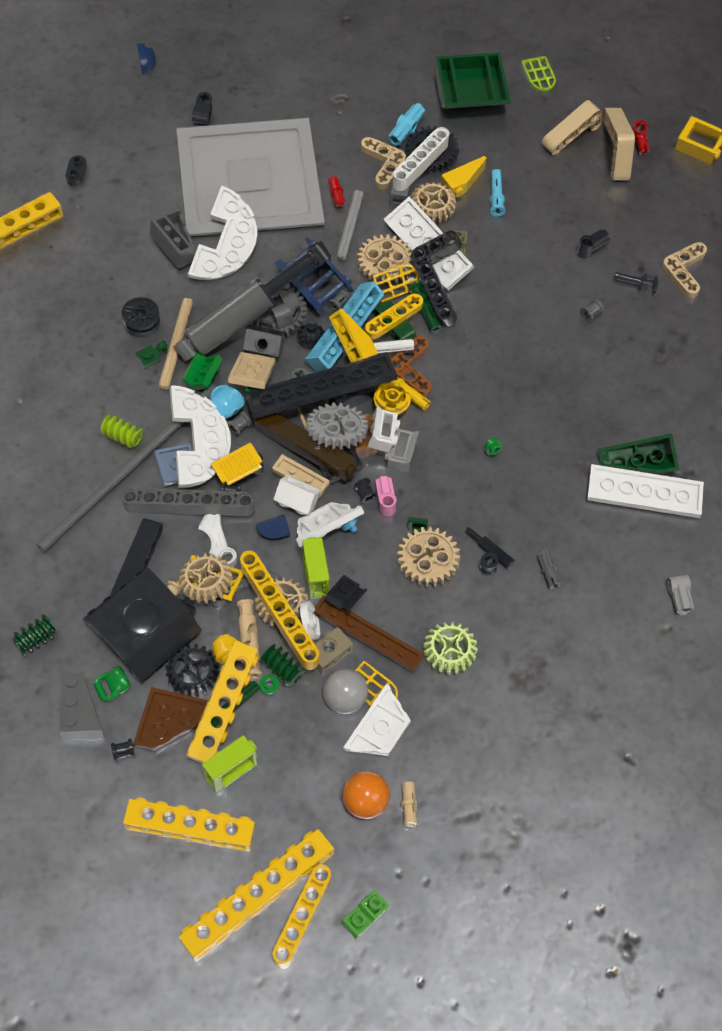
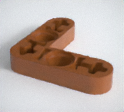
[390,336,432,397]

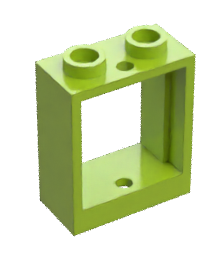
[302,537,330,599]
[202,735,258,793]

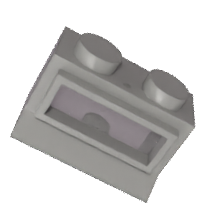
[385,429,419,473]

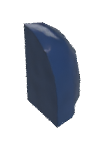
[137,43,156,74]
[256,514,291,539]

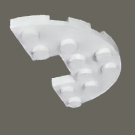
[188,186,257,280]
[170,385,231,488]

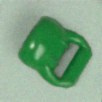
[93,666,131,702]

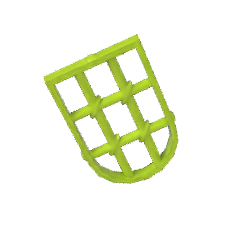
[521,56,556,91]

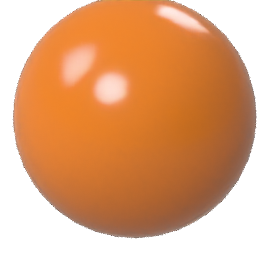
[343,771,390,819]

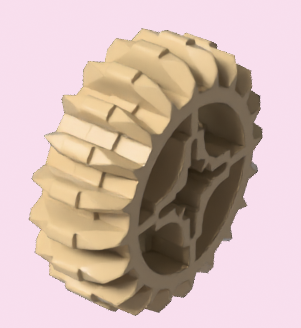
[411,181,456,224]
[179,553,233,604]
[255,577,308,628]

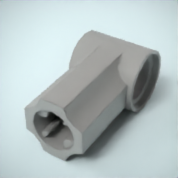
[667,574,695,615]

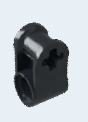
[192,92,213,125]

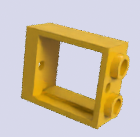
[675,116,722,165]

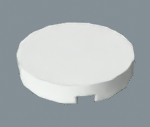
[300,601,321,641]

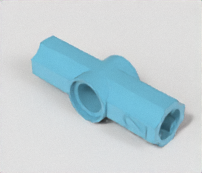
[388,103,425,146]

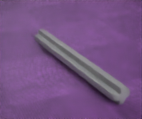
[337,190,363,261]

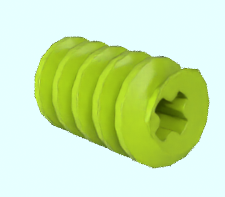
[100,414,144,449]

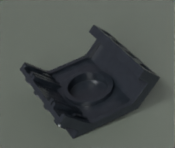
[82,567,202,682]

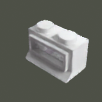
[367,405,400,452]

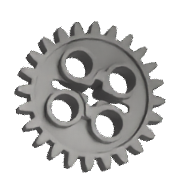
[307,403,368,449]

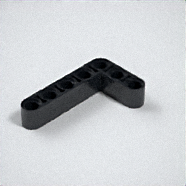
[411,230,462,326]

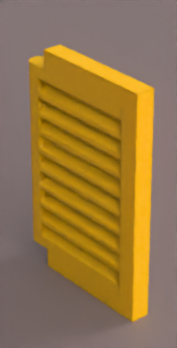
[211,442,263,486]

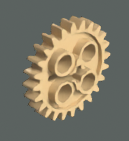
[357,234,414,285]
[397,526,460,587]

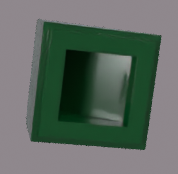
[408,517,428,531]

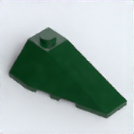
[598,433,680,474]

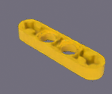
[365,294,423,339]

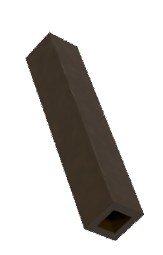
[254,413,357,481]

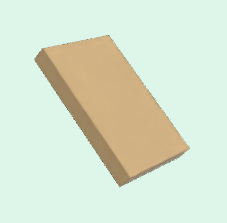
[228,352,276,389]

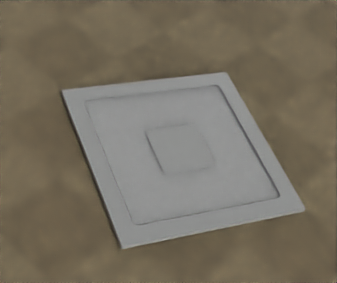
[176,118,325,236]

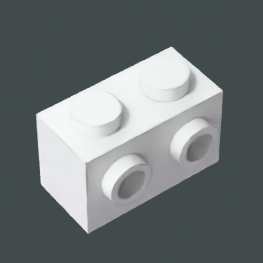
[273,475,321,515]

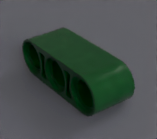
[372,300,416,341]

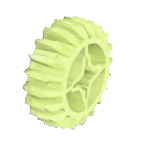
[423,621,478,675]

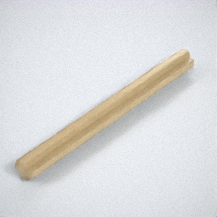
[159,298,193,390]

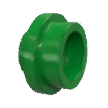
[484,438,503,455]
[259,674,280,695]

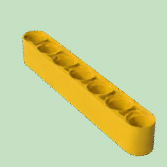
[240,551,319,670]

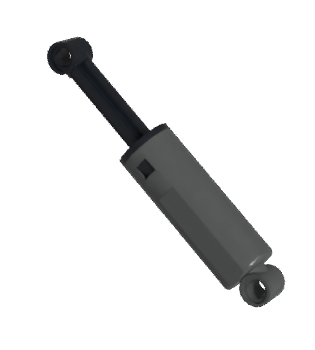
[173,240,332,362]

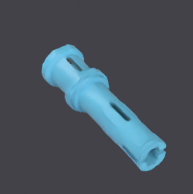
[490,169,506,217]

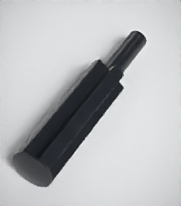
[466,527,515,569]

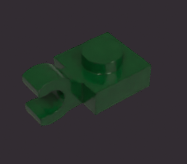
[135,340,168,370]

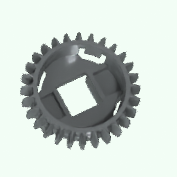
[247,276,307,338]

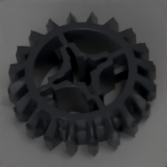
[165,644,220,697]

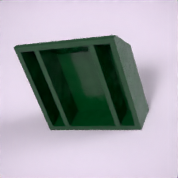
[434,52,511,108]

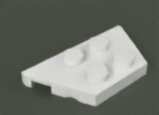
[296,502,364,547]
[343,684,411,756]

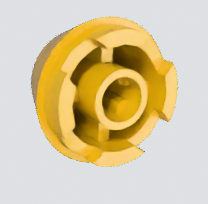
[374,382,411,417]

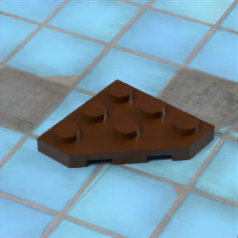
[133,687,208,751]

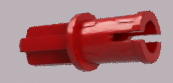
[328,176,345,207]

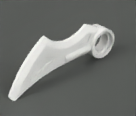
[198,514,238,567]

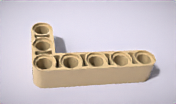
[603,108,635,181]

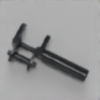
[614,272,659,295]

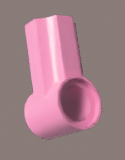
[375,476,397,517]

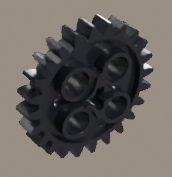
[405,125,459,173]

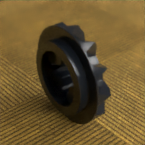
[297,322,325,348]

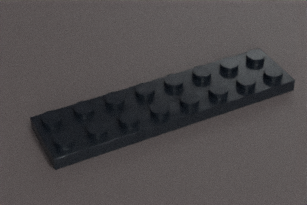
[245,353,398,419]

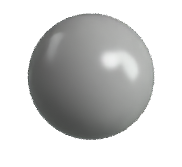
[322,668,368,714]

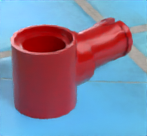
[632,120,650,155]

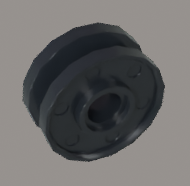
[121,297,160,337]

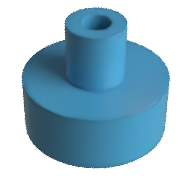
[340,517,358,533]

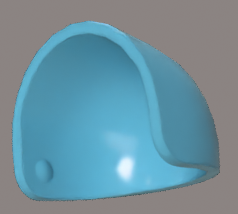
[210,385,244,418]

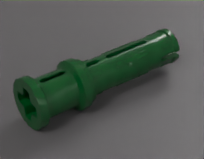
[409,281,441,333]

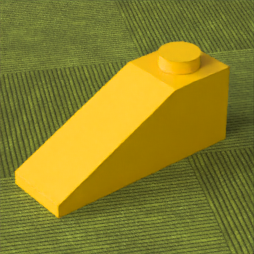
[441,156,487,198]
[329,309,378,363]

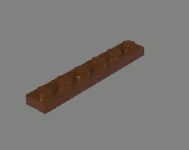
[313,595,425,673]

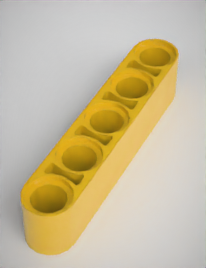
[272,864,331,968]

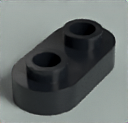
[65,155,87,186]

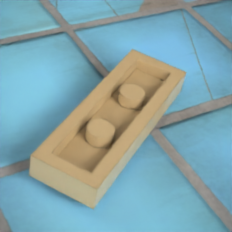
[272,454,330,498]

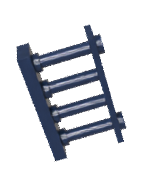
[275,237,354,317]

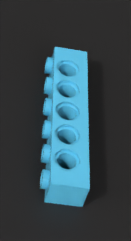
[305,281,384,372]

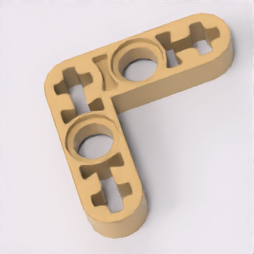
[361,137,406,190]
[662,242,707,298]

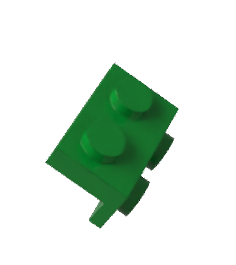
[182,352,222,391]

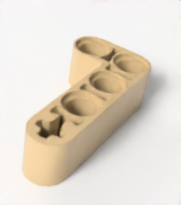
[541,100,602,155]

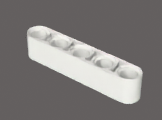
[393,127,449,191]

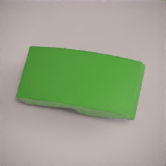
[341,890,390,939]

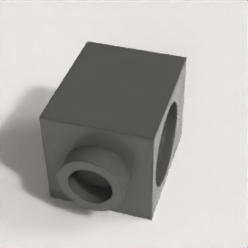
[389,184,410,206]

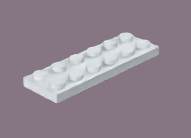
[383,197,475,291]
[587,464,704,518]

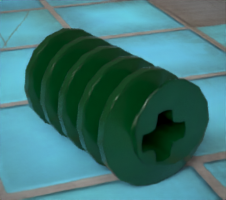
[11,614,57,656]
[260,644,306,686]

